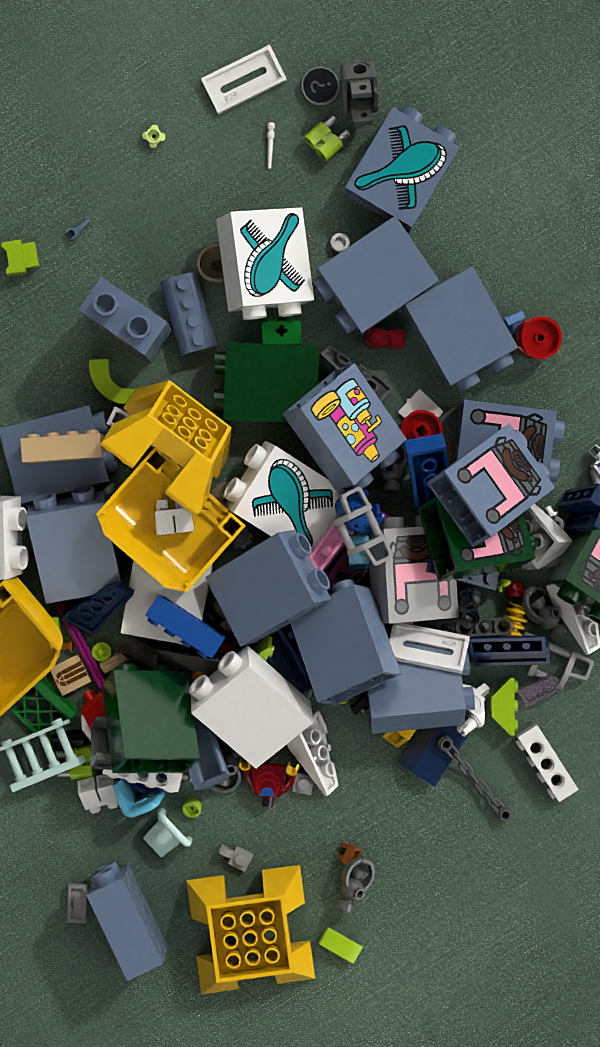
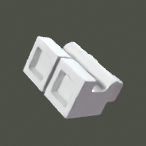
[154,499,194,535]
[77,774,118,814]

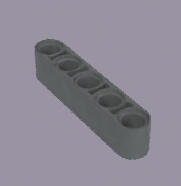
[419,618,514,637]
[149,639,237,675]

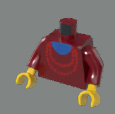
[239,758,299,807]

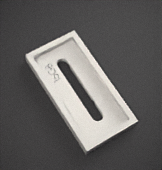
[201,45,287,114]
[389,623,470,674]

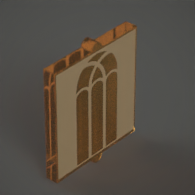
[50,653,93,697]

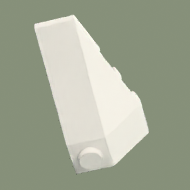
[524,504,573,569]
[546,583,600,655]
[287,710,338,796]

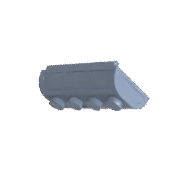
[160,272,218,356]
[189,716,230,790]

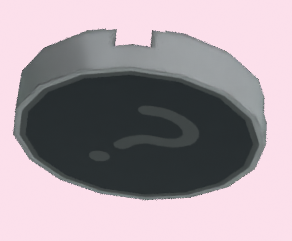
[301,66,340,106]

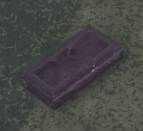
[518,673,561,707]

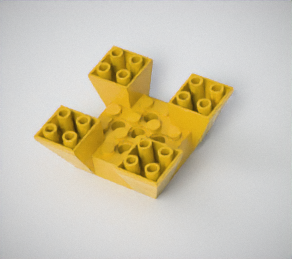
[100,380,232,517]
[186,865,315,994]

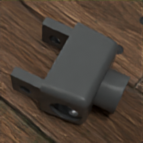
[340,60,378,126]

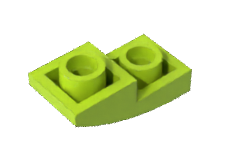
[253,636,274,661]
[318,926,363,964]

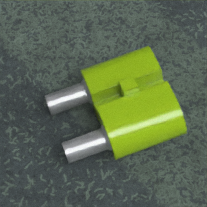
[304,116,350,162]
[56,745,95,780]

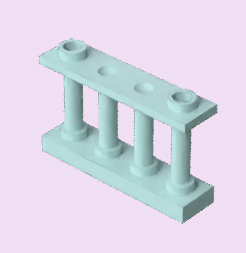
[0,718,86,792]

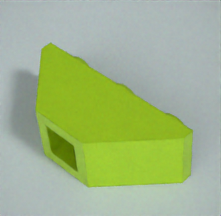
[489,676,518,736]

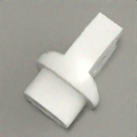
[544,506,564,530]

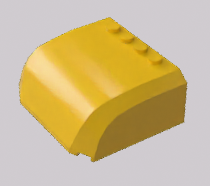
[96,447,246,593]
[0,577,63,717]

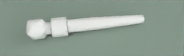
[267,122,275,169]

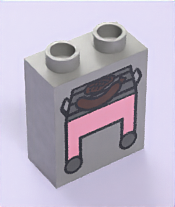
[367,516,459,624]

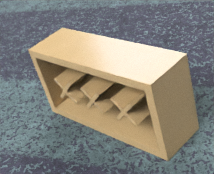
[20,430,105,463]

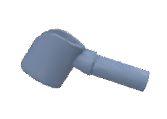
[66,219,90,240]

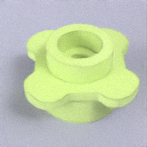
[142,125,165,148]

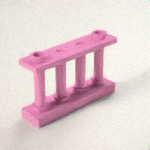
[309,524,354,572]

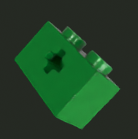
[262,317,301,345]

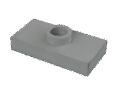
[67,883,88,923]

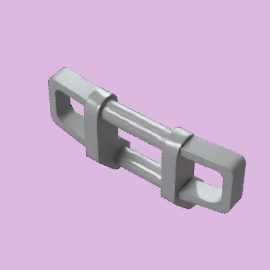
[332,487,393,566]
[522,632,594,690]

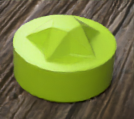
[92,642,112,661]
[182,798,202,818]

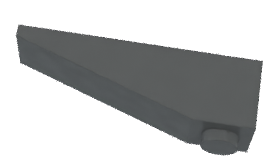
[319,345,394,402]

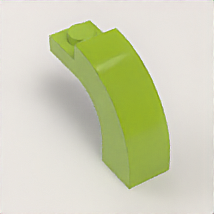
[89,359,135,406]

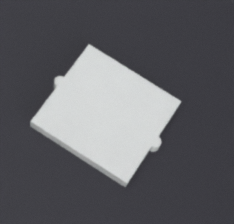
[398,389,444,435]

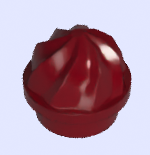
[505,581,524,600]

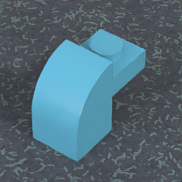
[348,533,369,570]

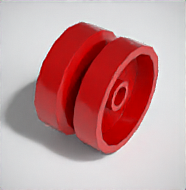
[514,316,562,359]
[400,410,443,444]

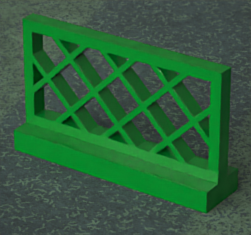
[9,677,79,741]

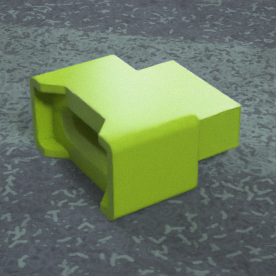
[1,240,40,277]

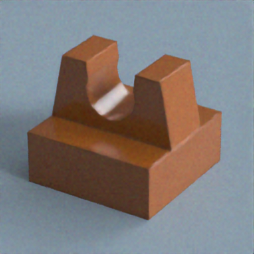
[337,843,363,865]

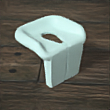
[143,808,192,857]

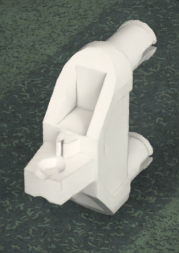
[457,683,490,737]

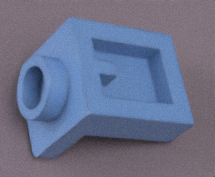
[502,311,525,335]

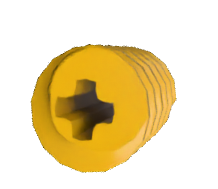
[500,602,528,636]

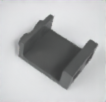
[91,716,112,770]

